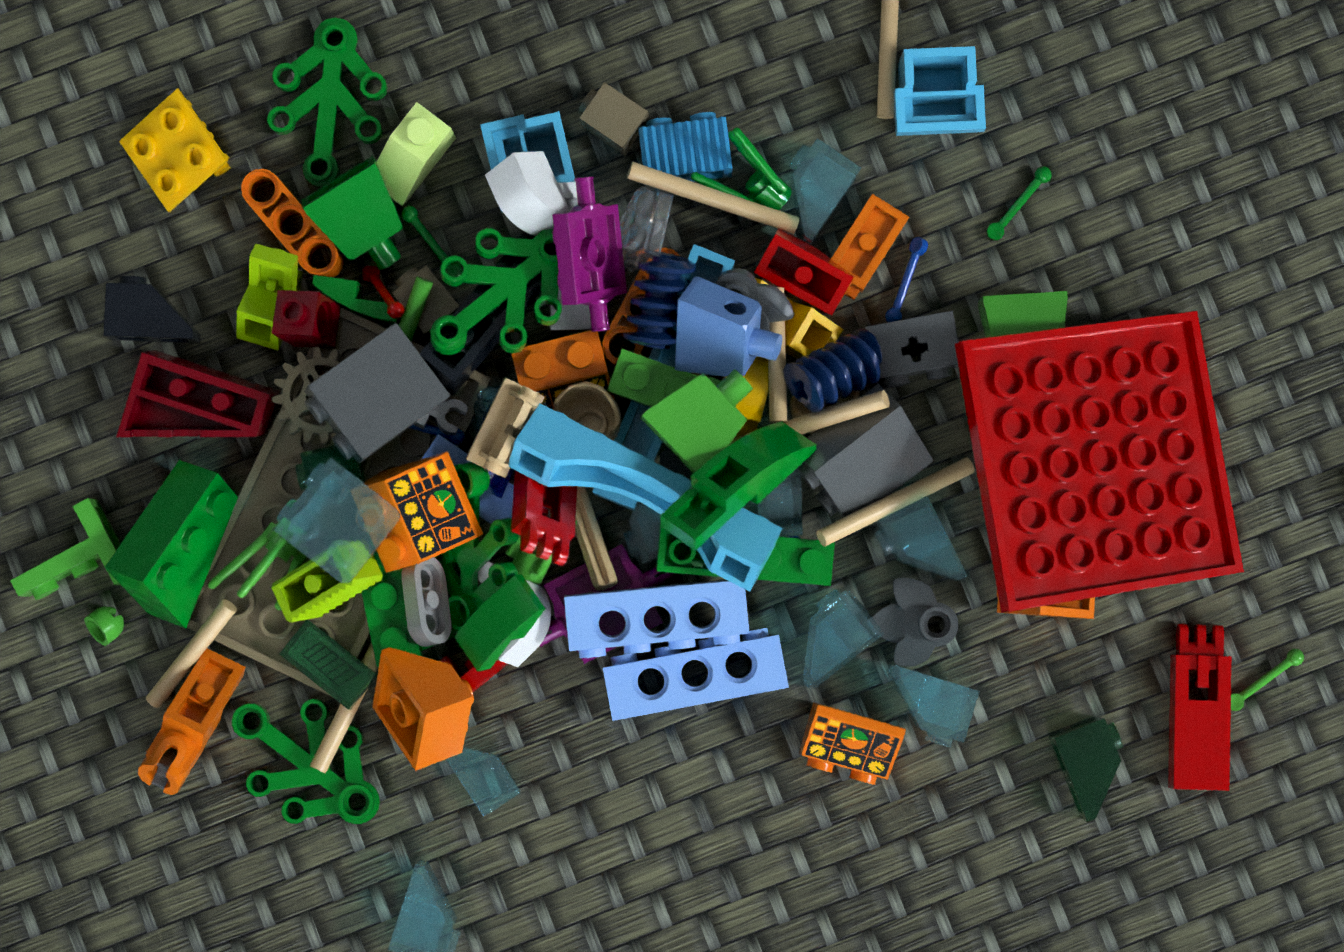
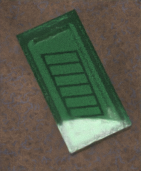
[279,619,377,710]

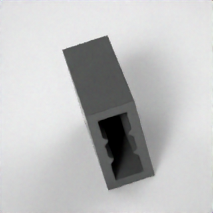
[304,323,450,464]
[797,383,933,518]

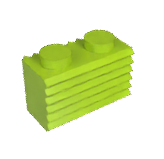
[271,539,383,623]

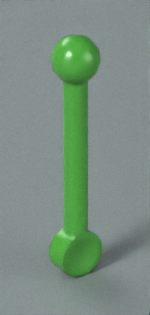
[1231,649,1304,711]

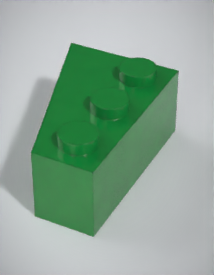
[104,460,238,629]

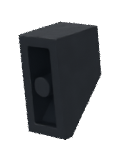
[103,276,201,344]

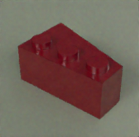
[116,350,280,437]

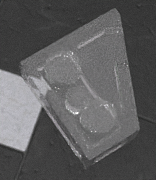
[620,185,674,275]

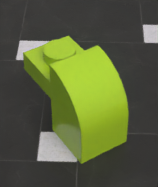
[236,243,303,350]

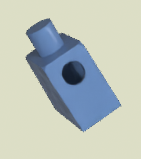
[675,276,782,377]

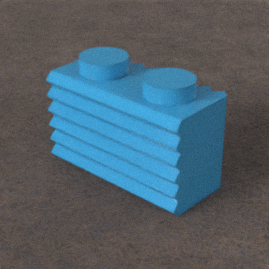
[638,112,733,188]

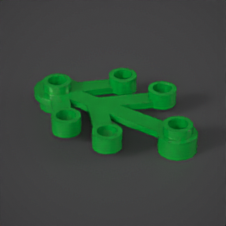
[267,18,388,189]
[430,228,562,355]
[435,462,520,631]
[232,699,380,824]

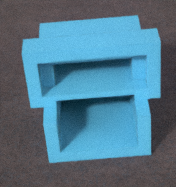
[894,46,986,136]
[480,111,575,213]

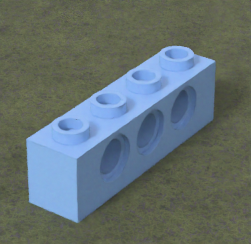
[564,580,750,658]
[603,628,789,721]

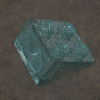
[274,458,400,583]

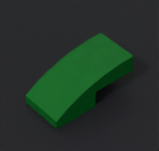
[312,275,401,325]
[454,574,546,672]

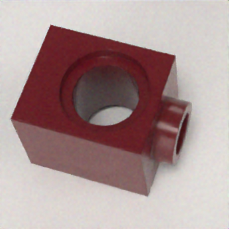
[271,290,341,348]

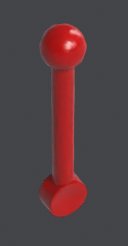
[362,266,405,319]

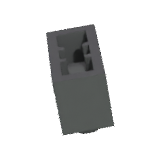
[864,311,959,389]

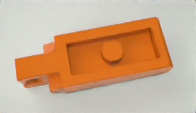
[831,194,909,305]

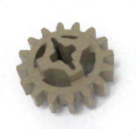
[272,347,340,445]

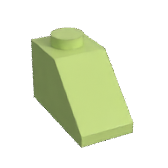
[377,102,456,207]

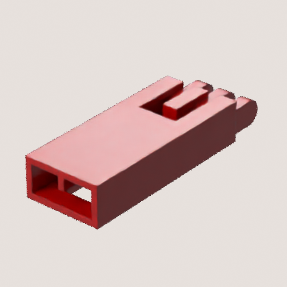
[511,470,577,566]
[1168,624,1232,791]

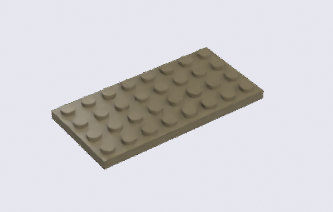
[187,307,492,699]

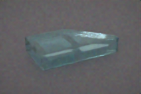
[446,747,521,817]

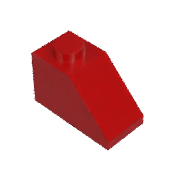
[754,229,854,316]

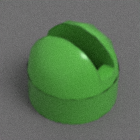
[84,606,124,646]

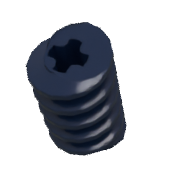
[623,250,696,349]
[783,328,882,413]

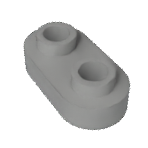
[401,557,452,647]

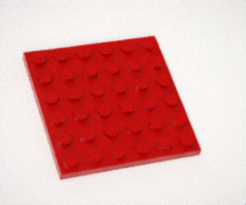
[955,311,1244,613]

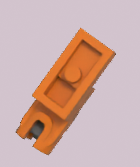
[138,648,246,795]

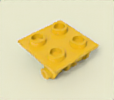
[119,89,230,212]

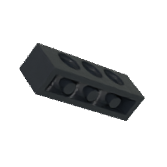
[419,231,557,396]

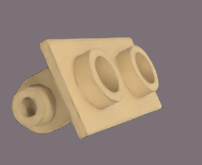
[466,377,544,478]

